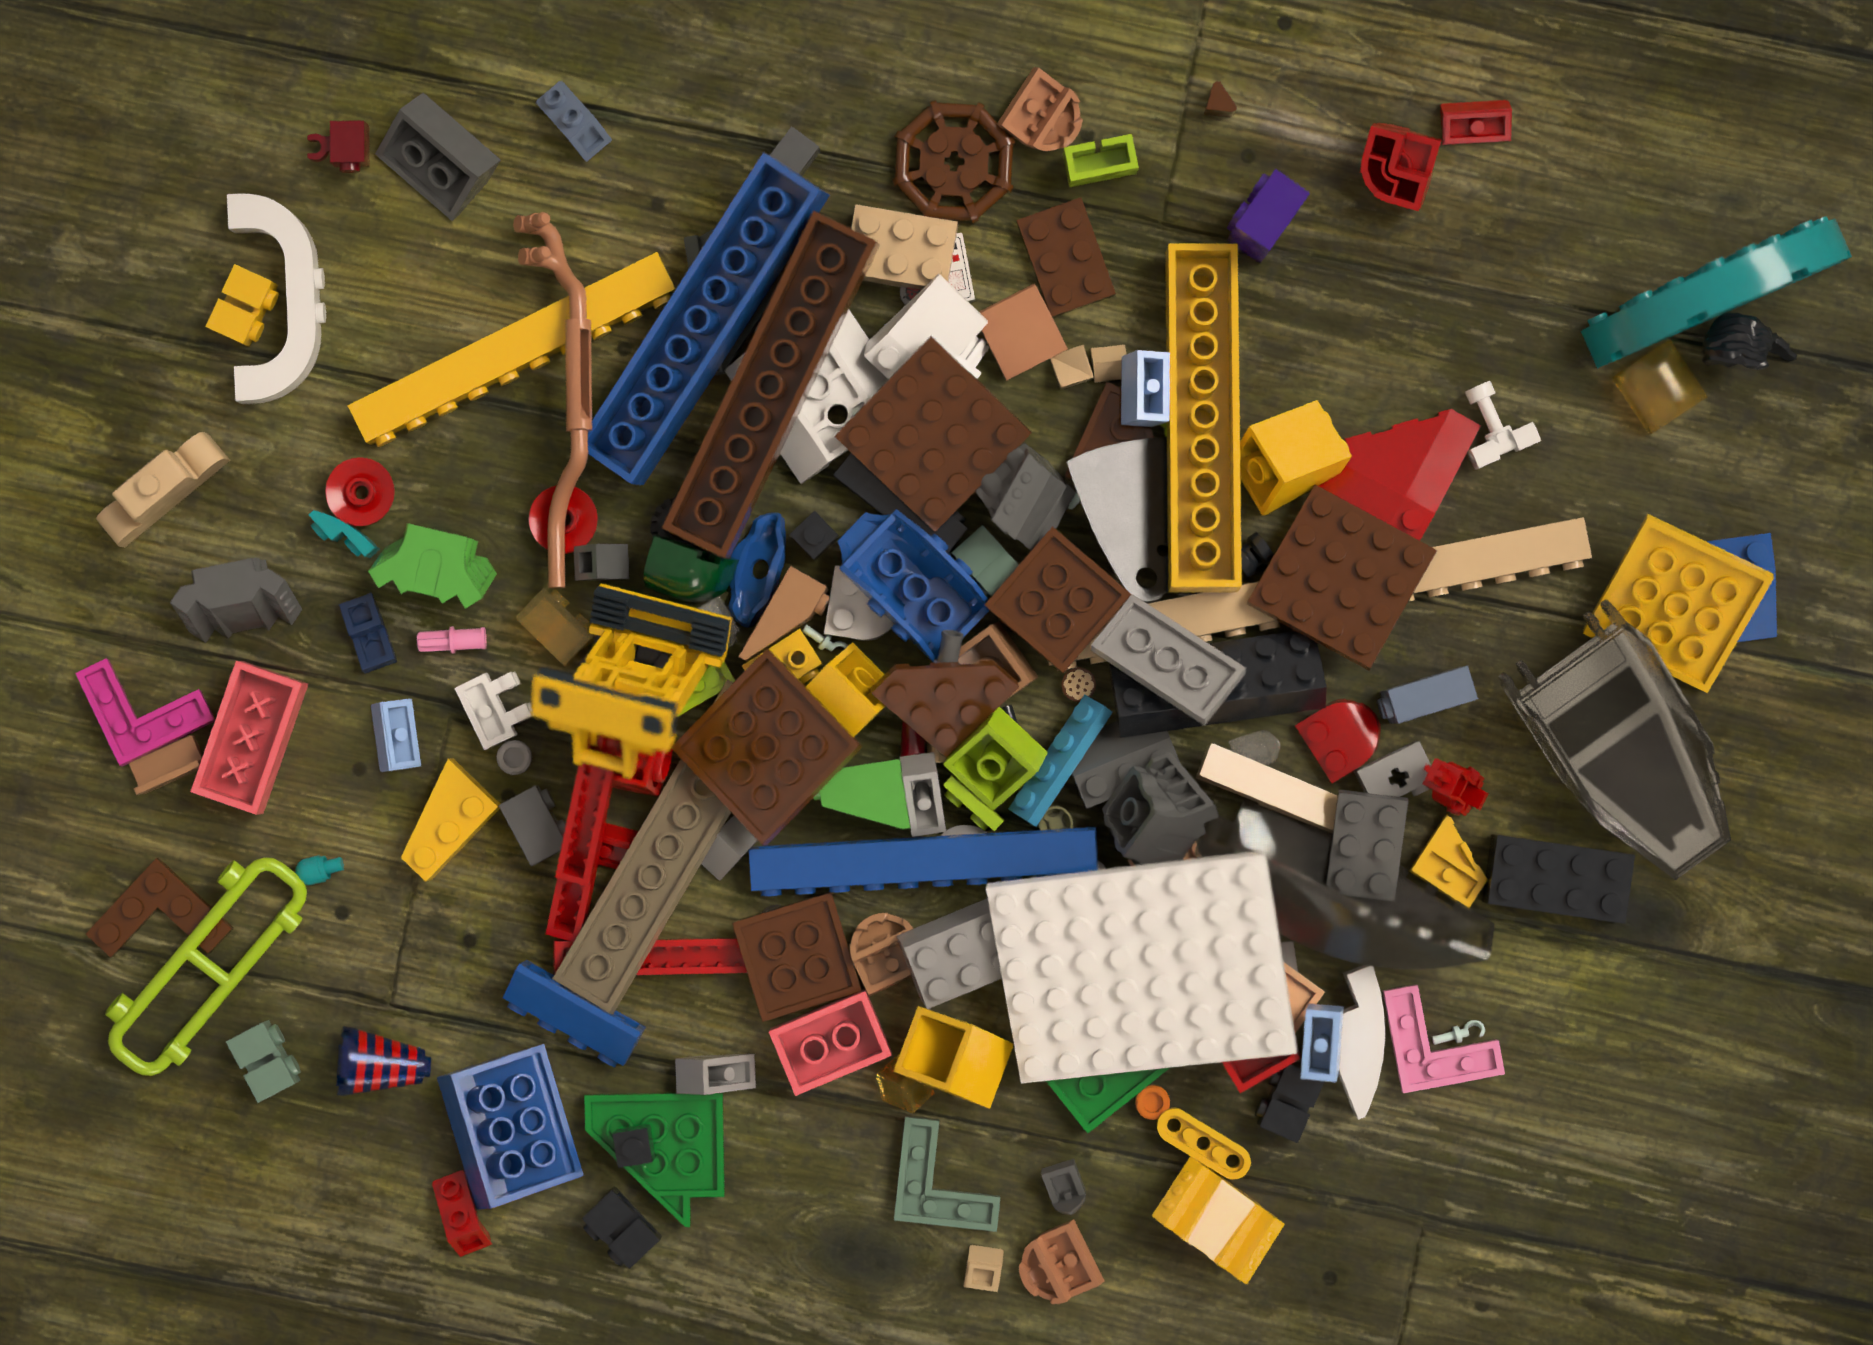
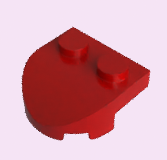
[1295,698,1381,783]

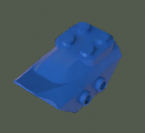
[837,509,990,662]

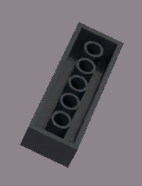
[1109,631,1327,738]

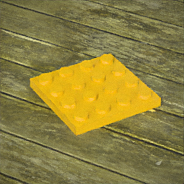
[1583,514,1774,693]

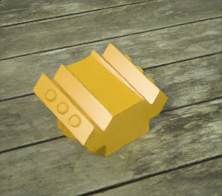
[1152,1156,1285,1284]

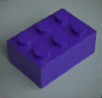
[1227,169,1310,263]

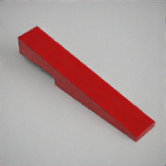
[546,763,615,942]
[553,938,747,975]

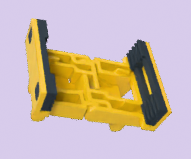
[532,583,732,779]

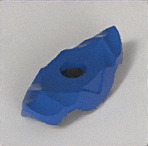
[729,513,786,628]

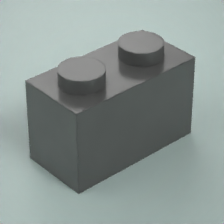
[499,785,566,866]

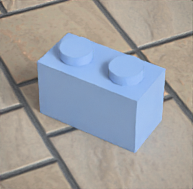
[1121,350,1170,427]
[1301,1004,1344,1082]

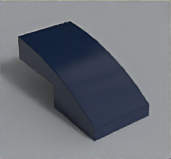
[339,593,397,674]

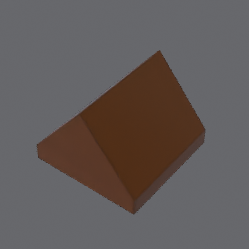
[1204,81,1237,118]

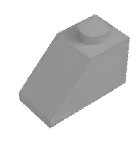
[900,752,946,837]
[675,1054,756,1095]

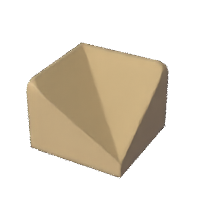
[1050,345,1094,390]

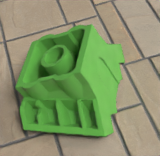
[368,523,497,609]

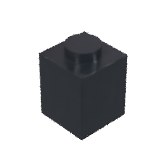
[790,511,840,561]
[612,1124,656,1168]

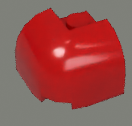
[1360,123,1442,211]

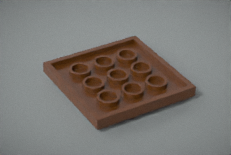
[835,335,1032,532]
[1247,485,1437,671]
[671,649,863,846]

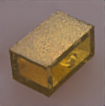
[515,588,595,667]

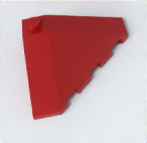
[1319,409,1481,541]

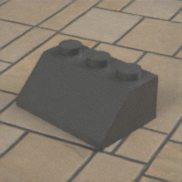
[375,93,501,221]
[1071,721,1181,809]

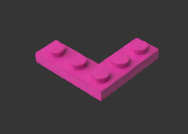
[75,658,215,767]

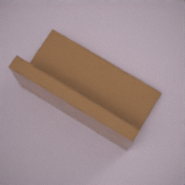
[129,735,203,795]

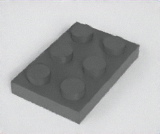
[1325,790,1408,901]

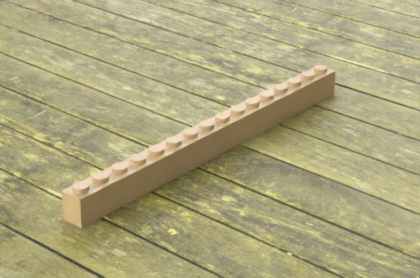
[1047,517,1592,671]

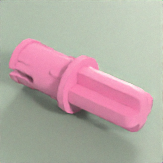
[417,626,487,654]

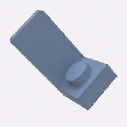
[536,81,612,162]

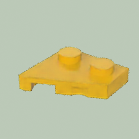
[1409,815,1487,909]

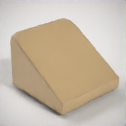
[964,1245,1003,1292]

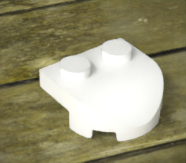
[824,566,894,641]

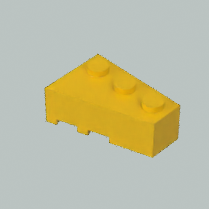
[401,758,500,882]

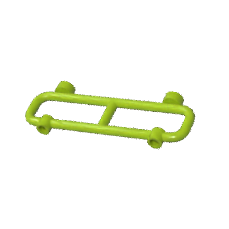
[105,857,307,1076]

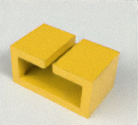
[205,264,279,347]

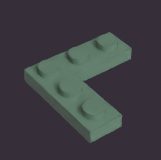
[894,1116,1001,1232]

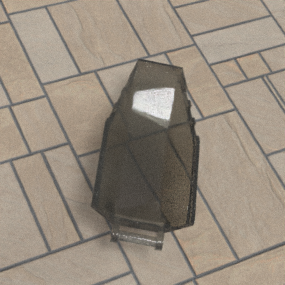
[1195,798,1495,969]

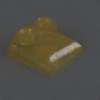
[1612,340,1708,435]

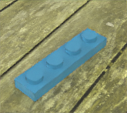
[1008,695,1113,827]

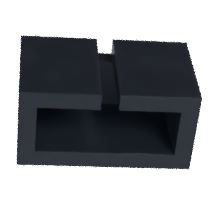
[1255,1064,1325,1143]
[582,1186,662,1269]

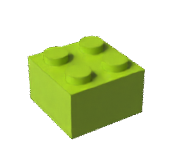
[943,707,1048,811]

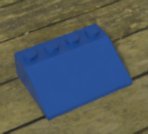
[437,1044,584,1210]

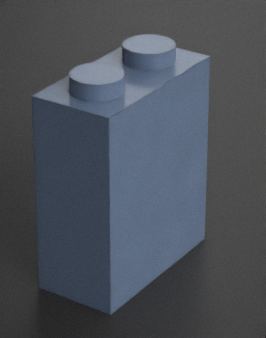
[1377,666,1478,724]

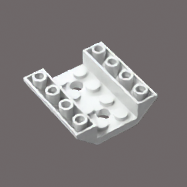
[725,310,888,484]

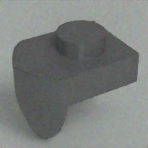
[1041,1159,1086,1215]

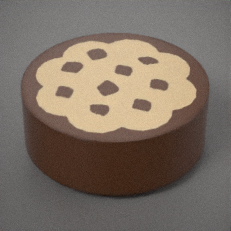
[1061,667,1096,702]

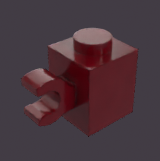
[307,121,370,173]

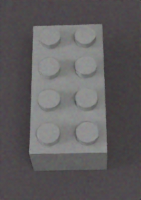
[896,898,1002,1009]

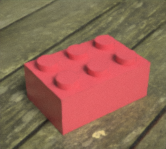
[769,989,892,1096]

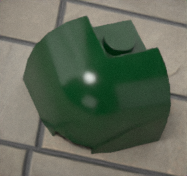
[644,536,739,602]

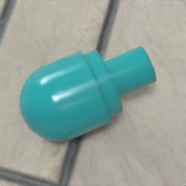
[295,855,344,885]

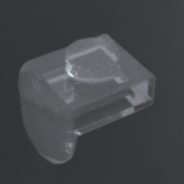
[1228,730,1280,765]

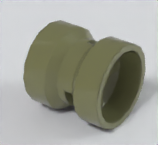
[1038,806,1073,830]

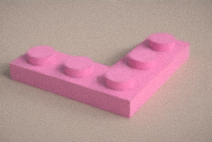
[1382,984,1505,1093]

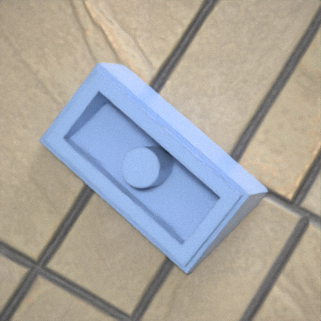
[371,698,421,772]

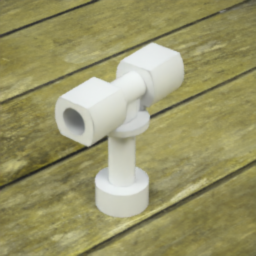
[1465,381,1541,470]

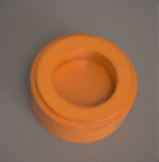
[1135,1084,1170,1120]

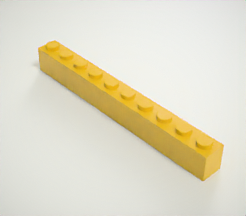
[348,252,676,447]

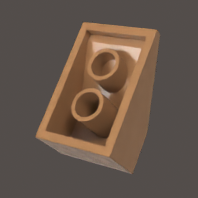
[739,566,830,662]
[958,621,1039,704]

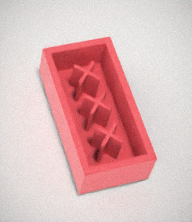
[190,661,308,815]

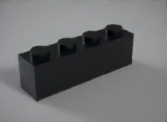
[834,453,968,554]

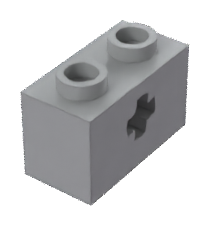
[1353,741,1431,797]

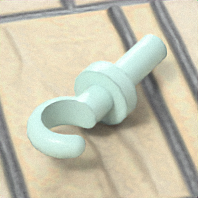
[802,624,848,652]
[1432,1020,1485,1045]

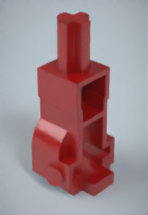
[1422,758,1489,816]

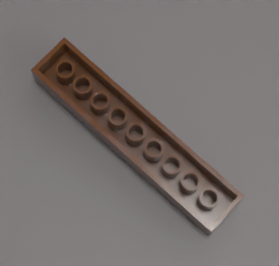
[662,211,880,559]

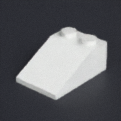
[864,274,988,379]

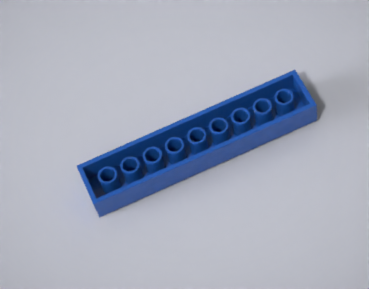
[588,153,830,485]

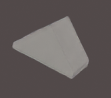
[701,816,758,881]

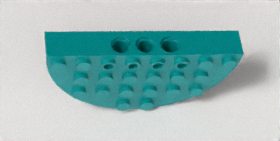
[1581,216,1852,369]

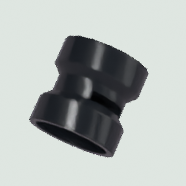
[1241,532,1274,579]

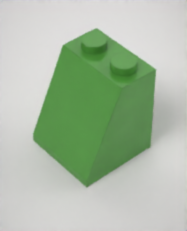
[814,759,910,829]

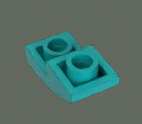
[308,510,380,558]

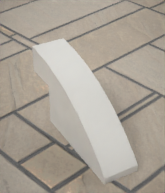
[1339,963,1385,1120]

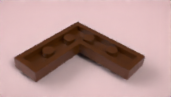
[86,858,234,958]

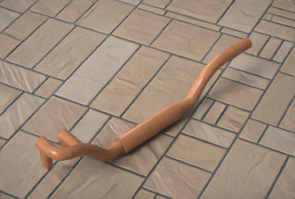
[513,212,592,589]

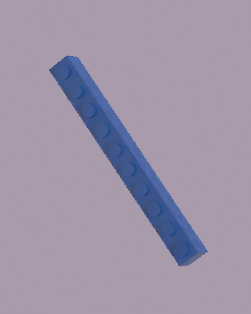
[749,827,1099,896]

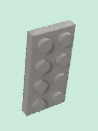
[1091,594,1246,726]

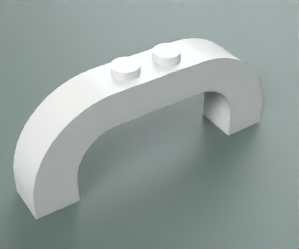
[227,194,326,404]

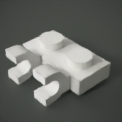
[455,672,533,750]

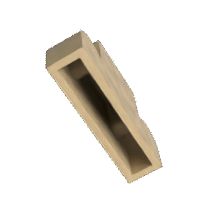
[96,432,230,548]

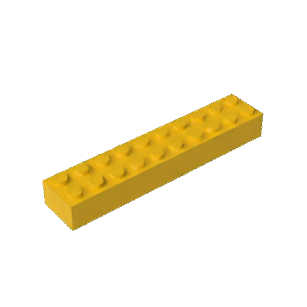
[1165,243,1242,592]

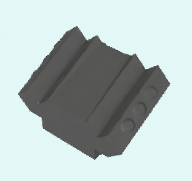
[975,442,1076,551]
[170,558,302,643]
[1102,752,1218,866]

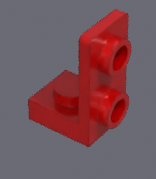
[432,1170,492,1257]

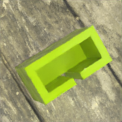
[1063,134,1139,187]

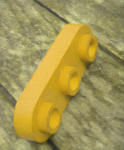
[1156,1107,1251,1179]

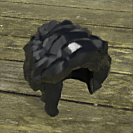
[1702,312,1797,370]

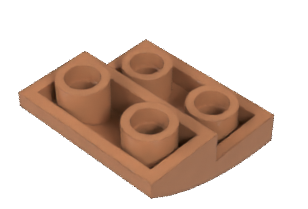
[979,284,1068,380]

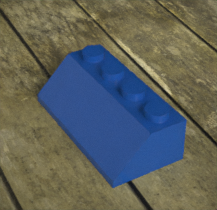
[503,960,646,1067]

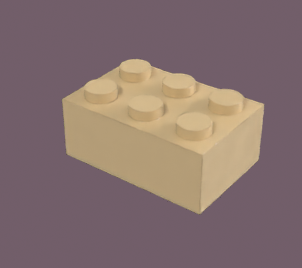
[851,204,958,290]

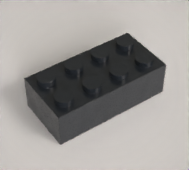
[1482,834,1635,924]

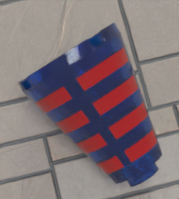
[336,1026,431,1096]

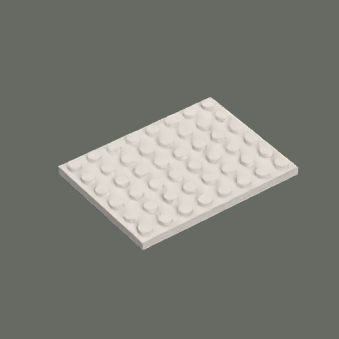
[986,850,1297,1083]

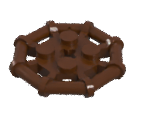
[892,100,1016,224]

